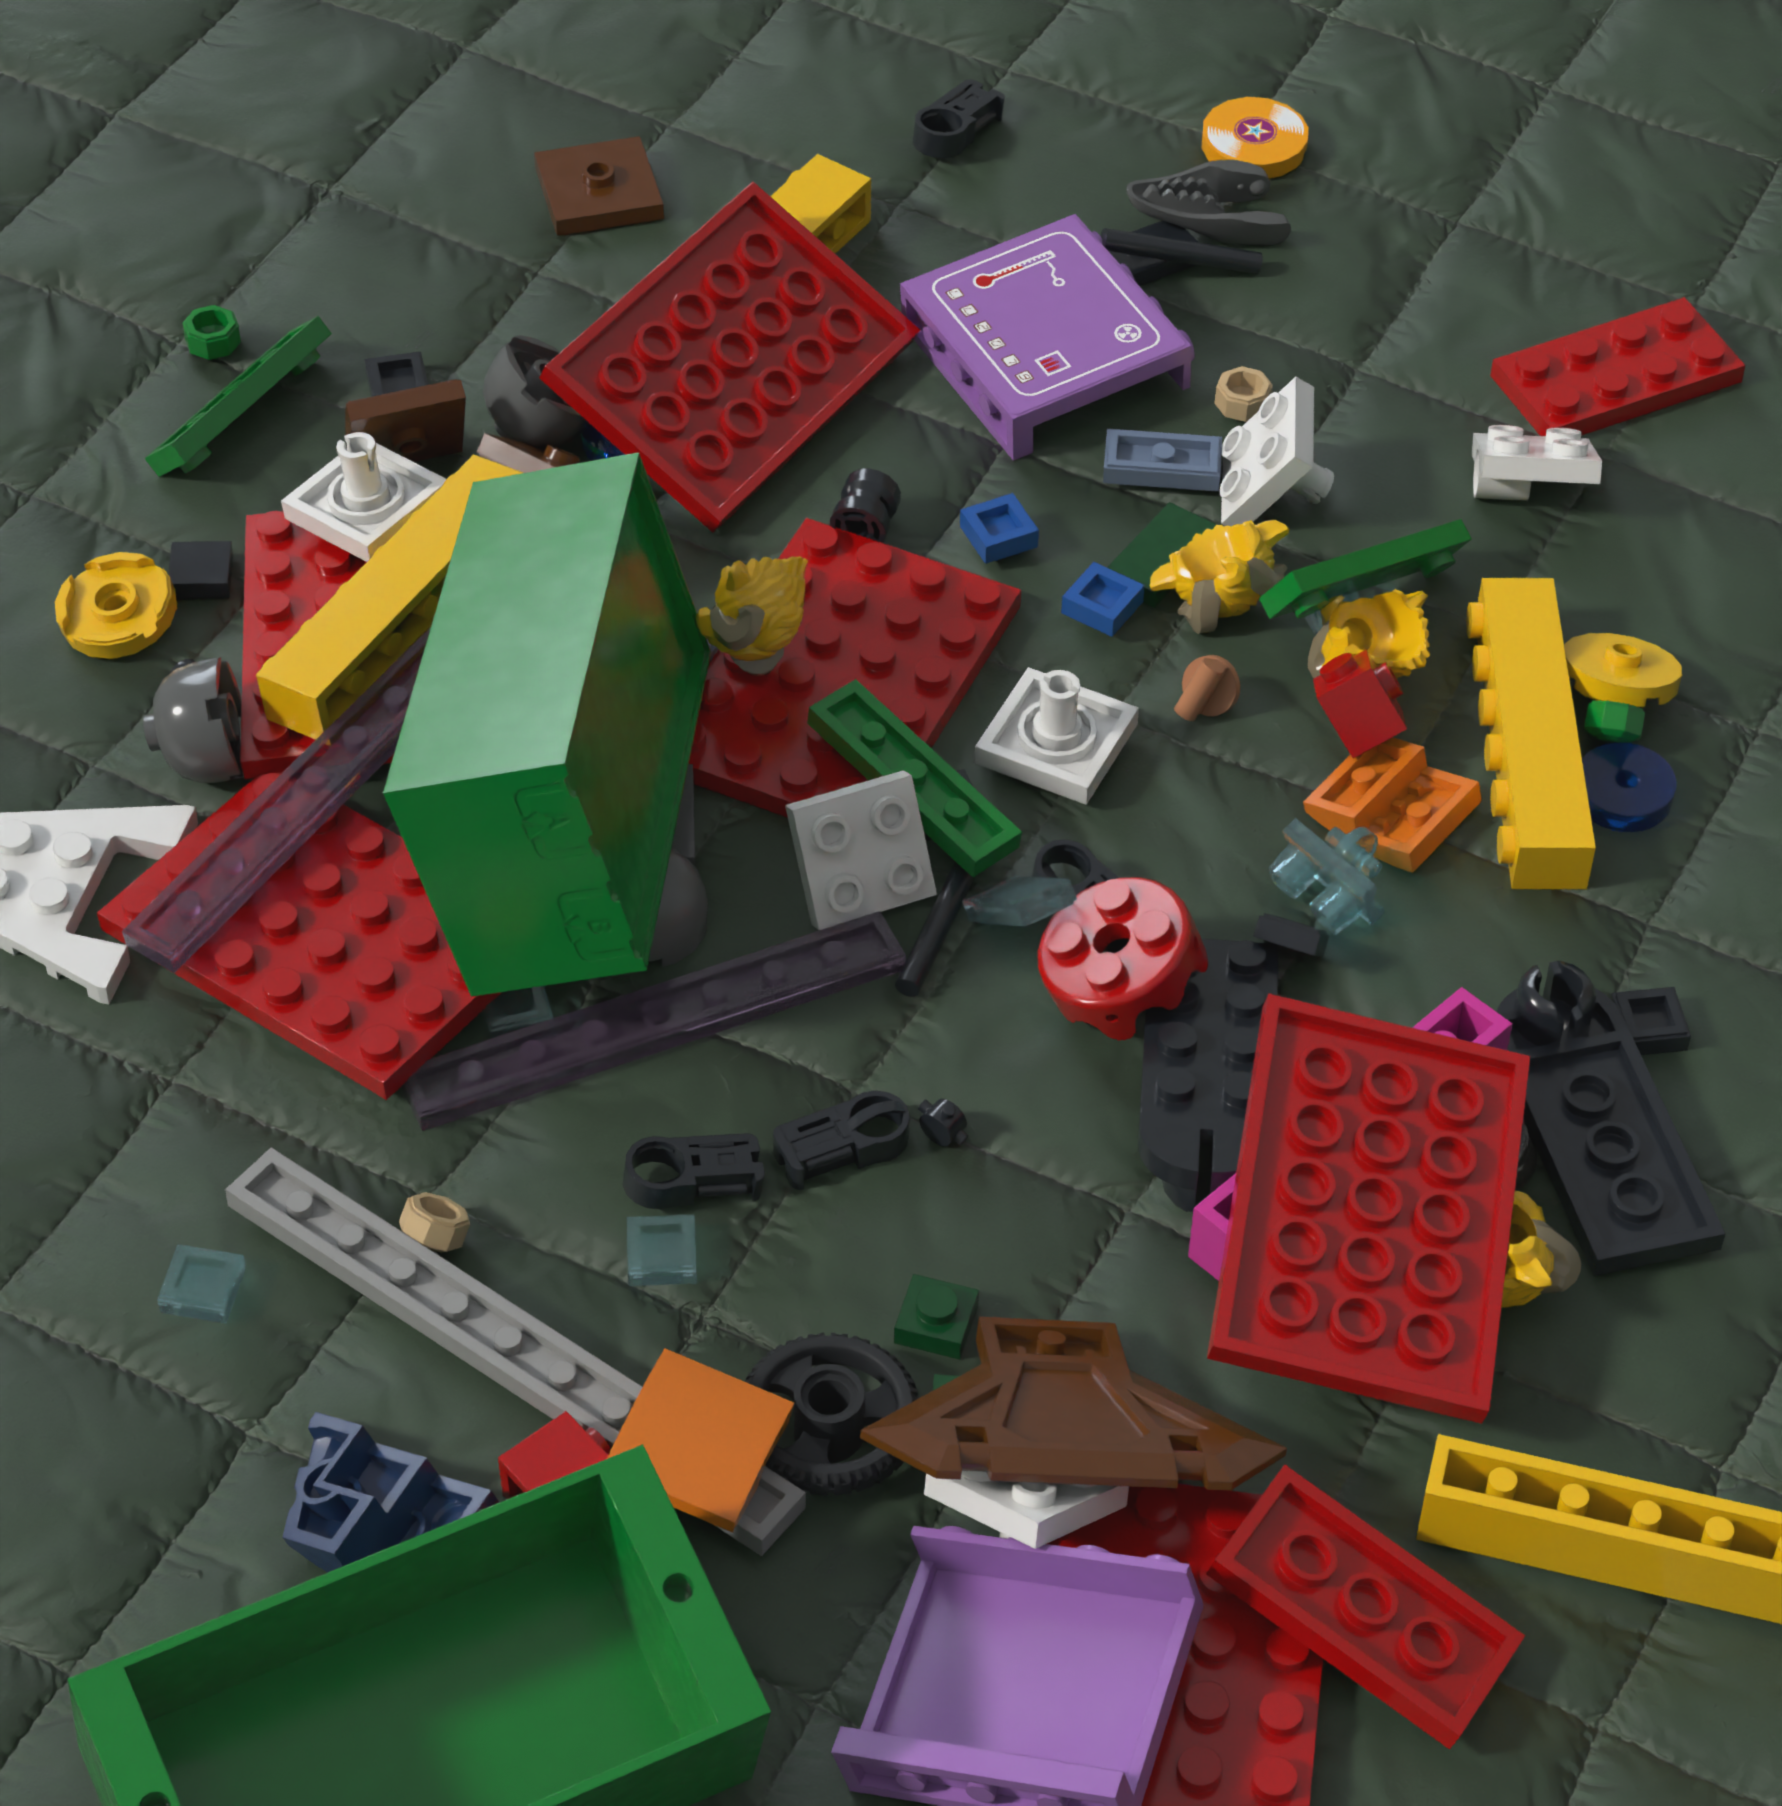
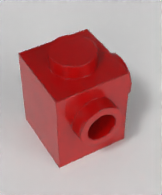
[1313,649,1407,759]

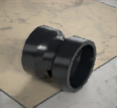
[829,468,901,543]

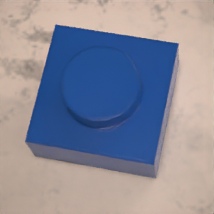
[960,493,1039,564]
[1061,562,1145,637]

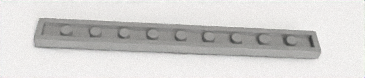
[225,1147,806,1556]

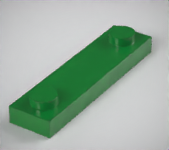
[144,316,332,477]
[1259,519,1472,619]
[807,679,1022,877]

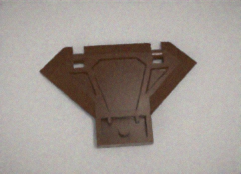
[860,1317,1287,1491]

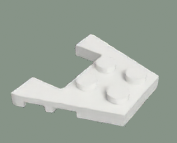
[0,805,198,1005]

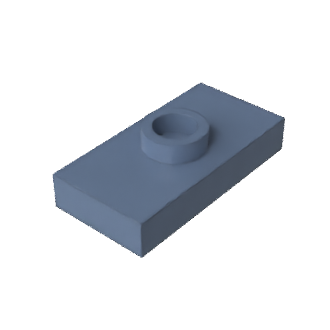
[1103,429,1222,491]

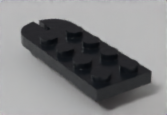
[1138,938,1278,1212]
[1497,961,1726,1276]

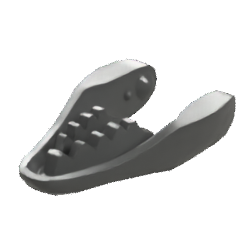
[1126,160,1291,246]

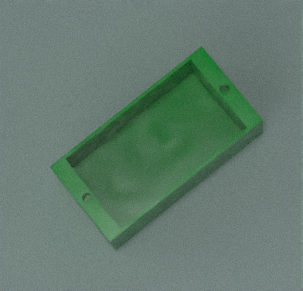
[383,452,711,997]
[67,1444,771,1806]

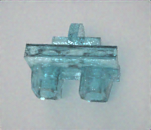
[1268,818,1385,935]

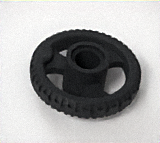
[745,1333,919,1496]

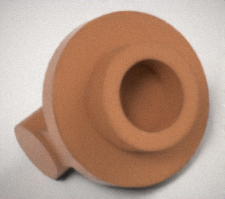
[1174,655,1240,721]

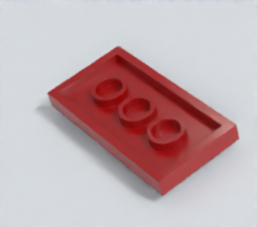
[1490,297,1746,436]
[1206,1464,1525,1750]

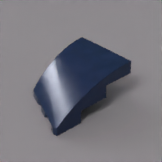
[283,1412,500,1573]

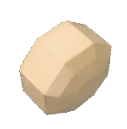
[1215,366,1273,422]
[399,1192,470,1253]

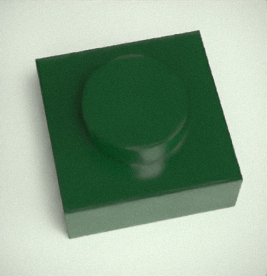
[894,1274,979,1360]

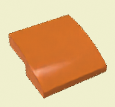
[1303,737,1482,873]
[607,1348,794,1533]

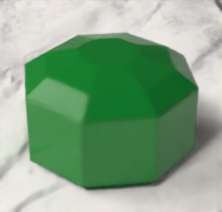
[183,305,241,360]
[1584,701,1645,744]

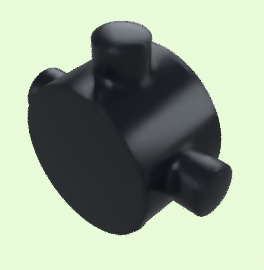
[918,1098,969,1146]

